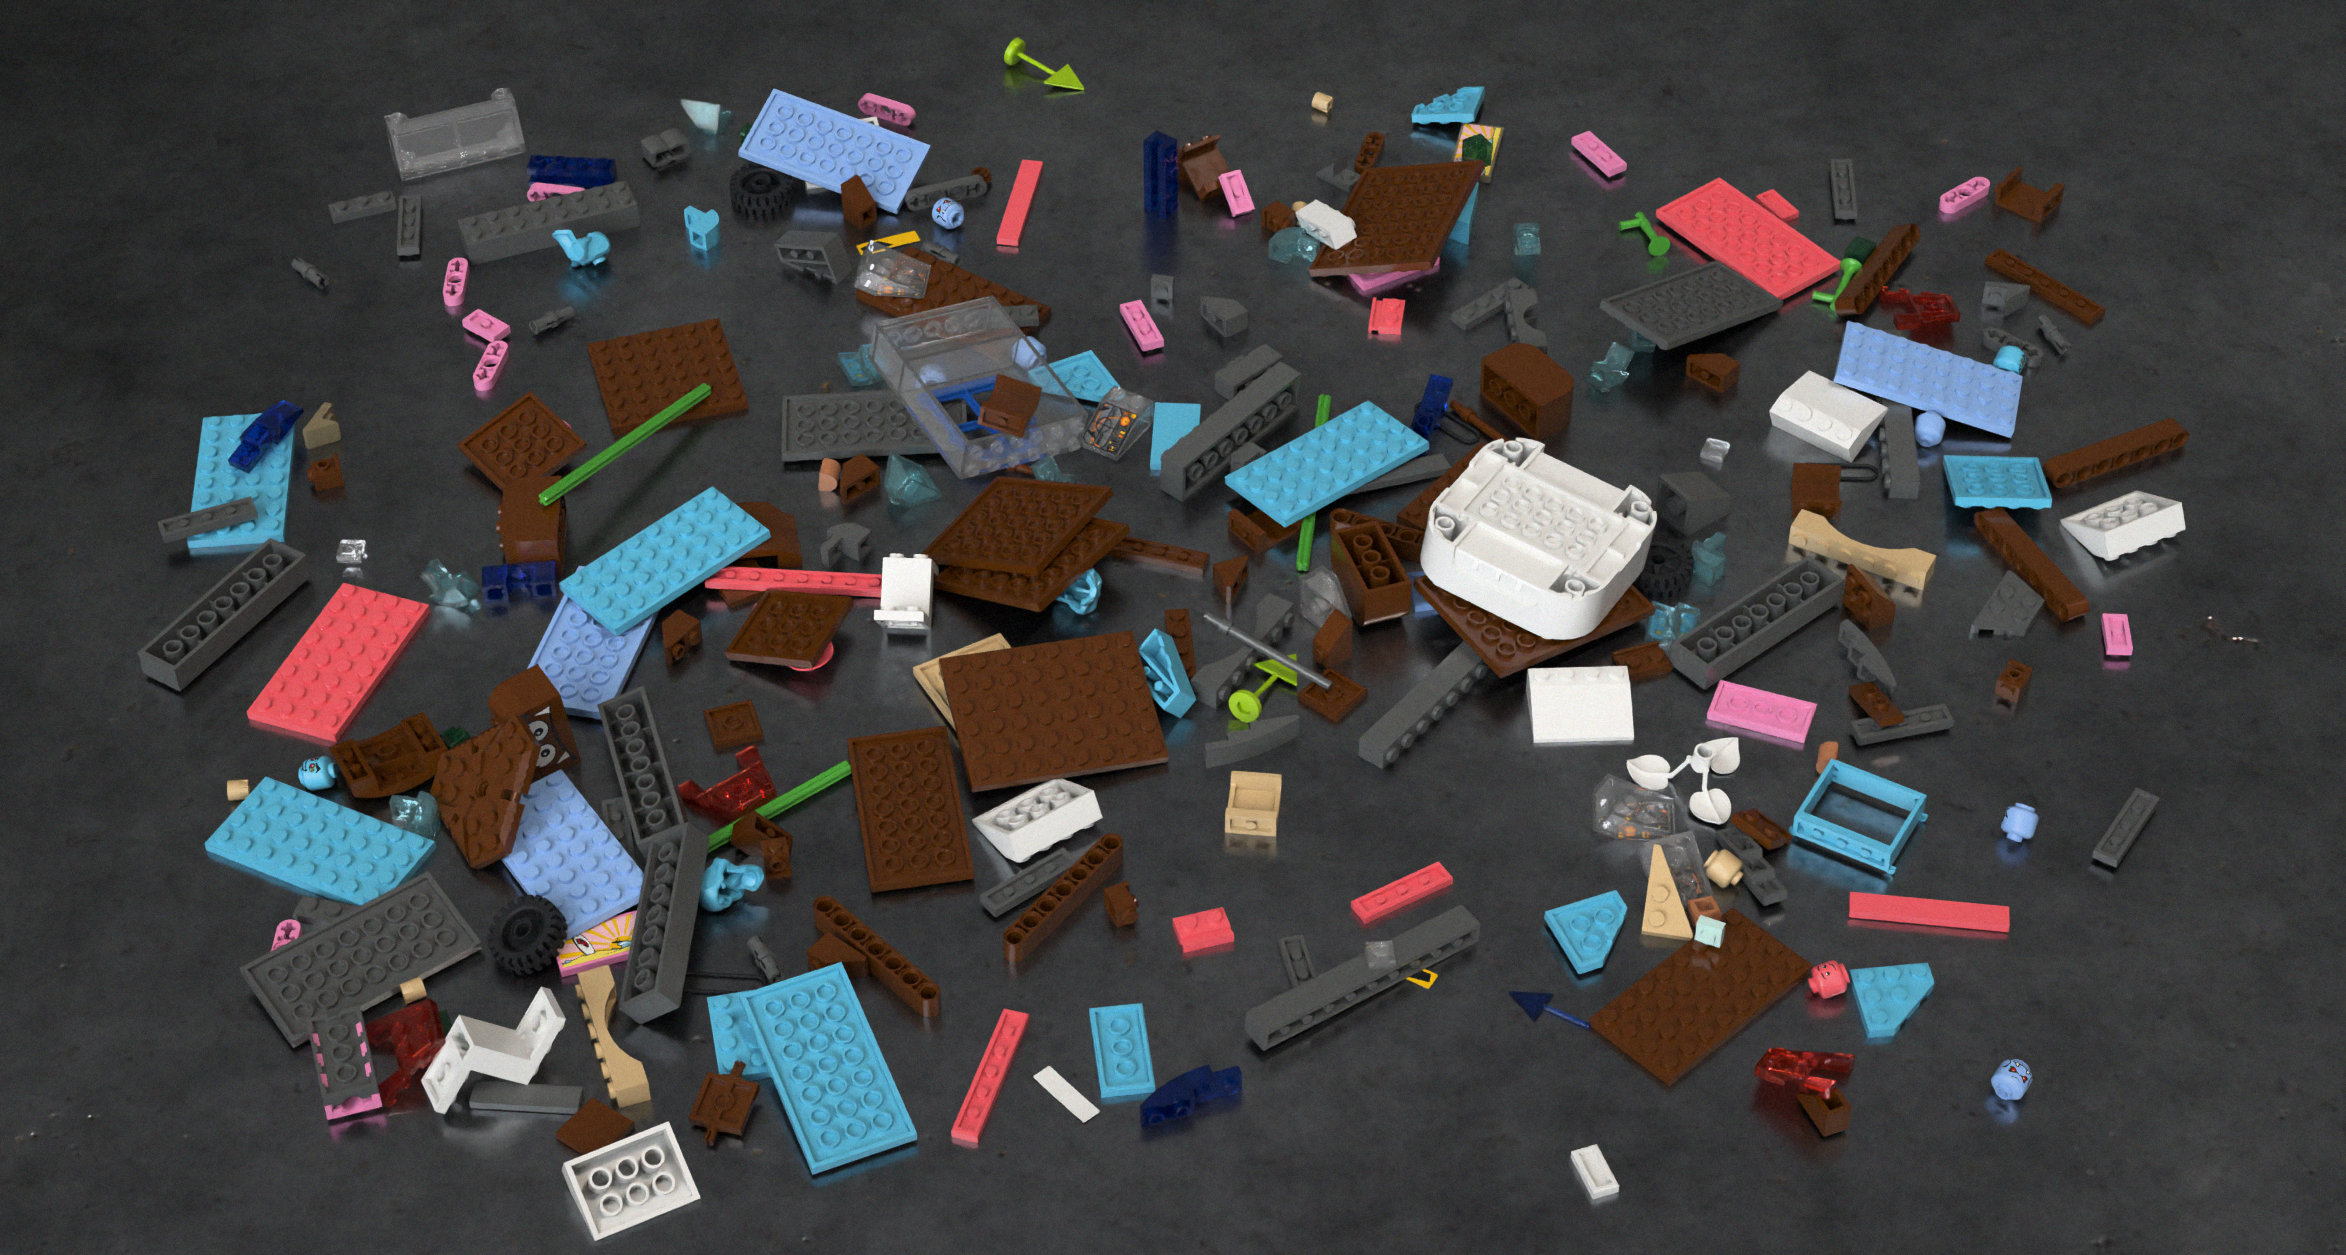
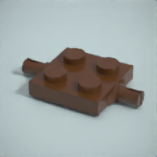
[688,1060,760,1146]

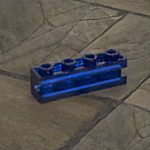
[1143,130,1179,220]
[527,155,618,190]

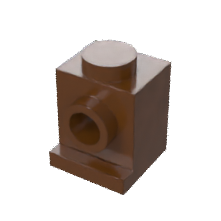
[1261,201,1295,236]
[307,453,344,491]
[1994,659,2033,703]
[760,836,792,880]
[1104,881,1139,928]

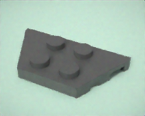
[1970,570,2045,636]

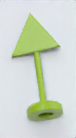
[1004,37,1085,91]
[1229,654,1297,723]

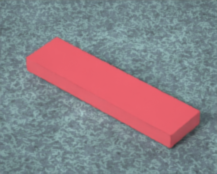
[1351,861,1453,924]

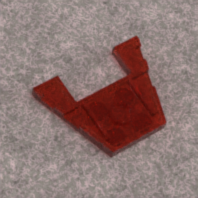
[1879,286,1960,330]
[678,744,778,820]
[365,998,446,1108]
[1754,1047,1855,1099]

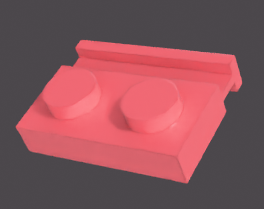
[1368,297,1405,335]
[1173,907,1234,953]

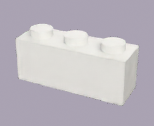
[1295,200,1357,250]

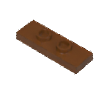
[1849,682,1904,727]

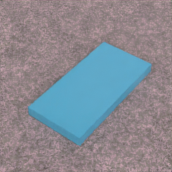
[1150,402,1201,470]
[1089,1003,1156,1098]

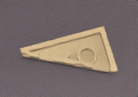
[1641,844,1693,941]

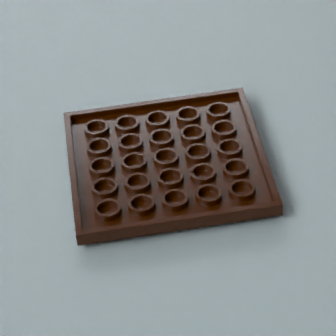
[587,318,748,435]
[921,476,1114,576]
[933,517,1130,612]

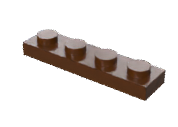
[1165,608,1196,684]

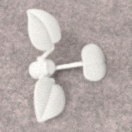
[1626,737,1740,824]

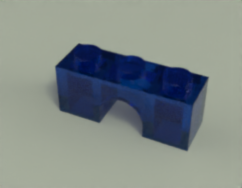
[482,561,558,604]

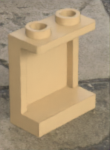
[1225,771,1282,836]

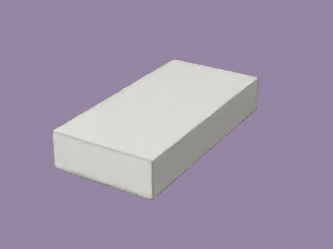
[1571,1144,1619,1199]

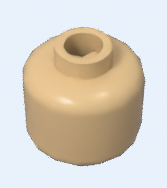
[1704,849,1744,888]

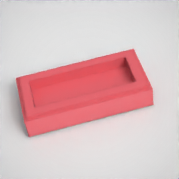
[1755,189,1799,223]

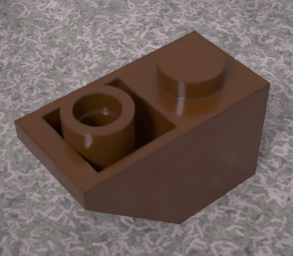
[841,175,877,229]
[662,609,702,666]
[1797,1085,1852,1137]

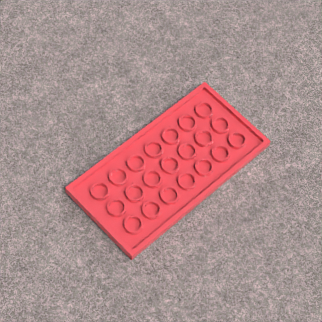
[1655,177,1841,300]
[247,583,430,742]

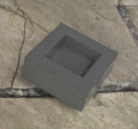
[1151,274,1175,300]

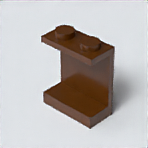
[1177,134,1231,201]
[1994,166,2065,223]
[978,374,1042,438]
[1791,462,1842,521]
[1228,508,1302,554]

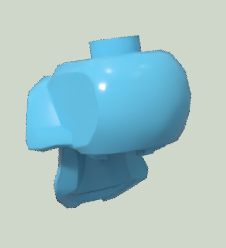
[552,230,611,268]
[1055,569,1102,615]
[698,857,764,912]

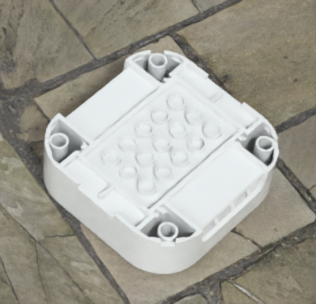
[1420,437,1657,640]

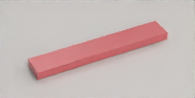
[996,159,1043,246]
[1849,892,2010,932]
[951,1009,1030,1143]

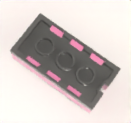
[306,1005,382,1120]

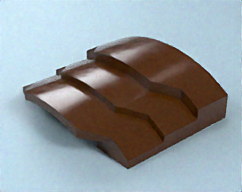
[727,502,802,569]
[329,712,448,798]

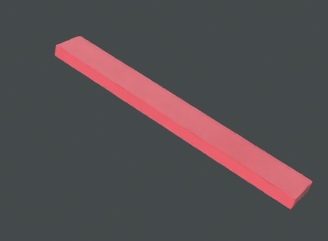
[705,566,882,597]

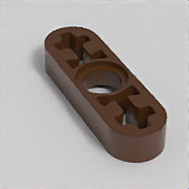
[1354,132,1385,175]

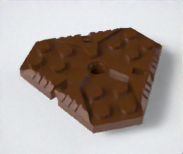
[429,715,541,869]

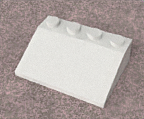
[1769,370,1888,463]
[2060,490,2186,561]
[1526,666,1634,743]
[972,778,1103,862]
[562,1121,700,1242]

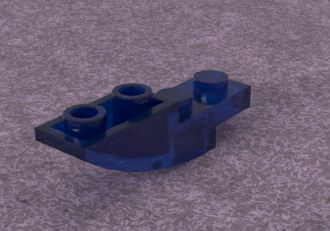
[1410,374,1454,457]
[228,400,304,474]
[1140,1064,1242,1127]

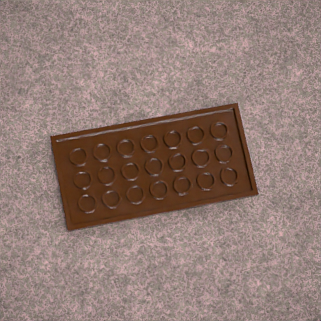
[856,246,1052,362]
[847,726,975,893]
[1589,907,1813,1086]

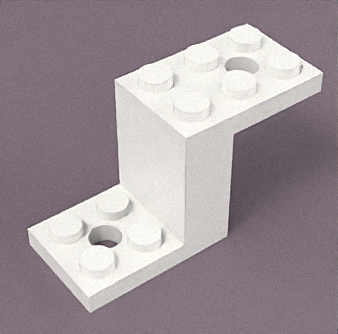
[874,553,939,629]
[421,986,566,1114]

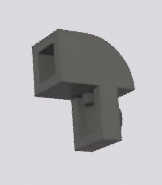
[820,523,873,568]

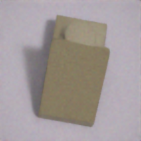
[302,402,341,449]

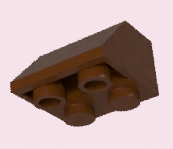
[1842,564,1896,631]

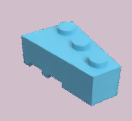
[1448,182,1479,245]
[1138,628,1196,718]

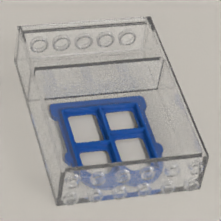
[868,296,1088,480]

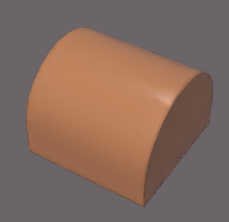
[818,458,841,491]
[1816,742,1839,775]
[1687,895,1722,927]

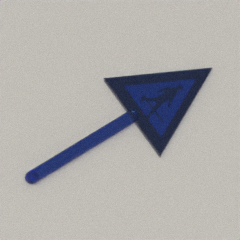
[1509,991,1591,1028]

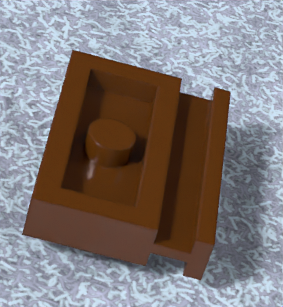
[1612,641,1672,682]
[1730,808,1793,850]

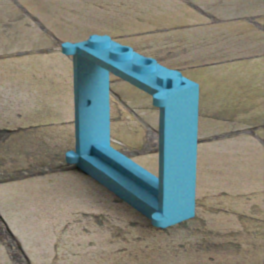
[1789,758,1928,875]

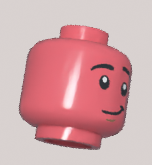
[1808,960,1850,999]

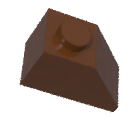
[1686,353,1741,394]
[840,453,881,505]
[1313,609,1353,668]
[730,810,792,856]
[806,932,869,979]

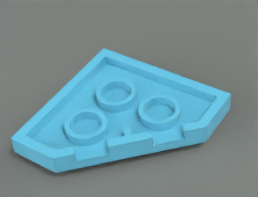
[1411,86,1485,124]
[1030,350,1122,403]
[1544,890,1628,974]
[1848,962,1935,1038]

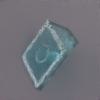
[681,99,733,136]
[884,452,942,508]

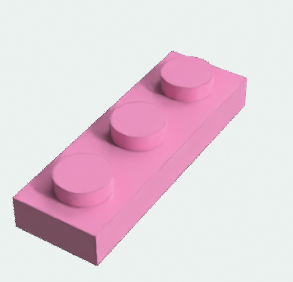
[1571,131,1627,177]
[1120,300,1164,351]

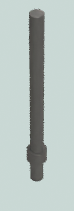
[1203,611,1333,690]

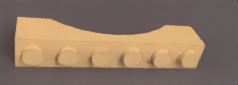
[1788,509,1936,590]
[574,965,651,1108]

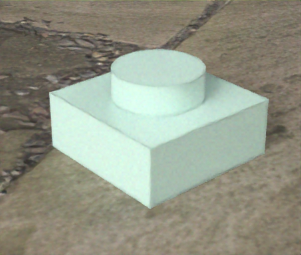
[1695,915,1726,948]

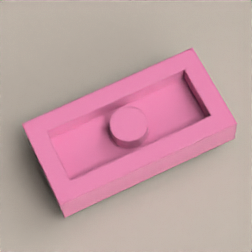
[1218,169,1255,217]
[462,309,511,342]
[2101,613,2133,655]

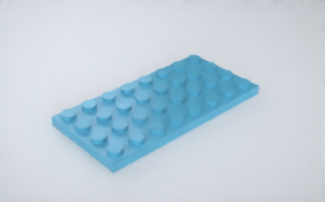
[1225,400,1429,528]
[187,411,297,548]
[559,486,771,637]
[205,777,436,906]
[739,962,917,1175]

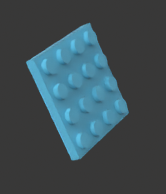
[1943,455,2052,510]
[707,989,772,1081]

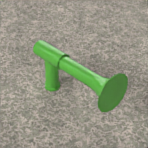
[1619,212,1670,256]
[1812,258,1862,311]

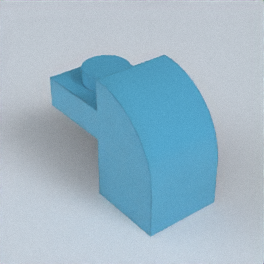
[684,206,721,251]

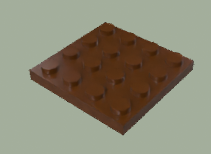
[457,391,588,492]
[725,589,854,669]

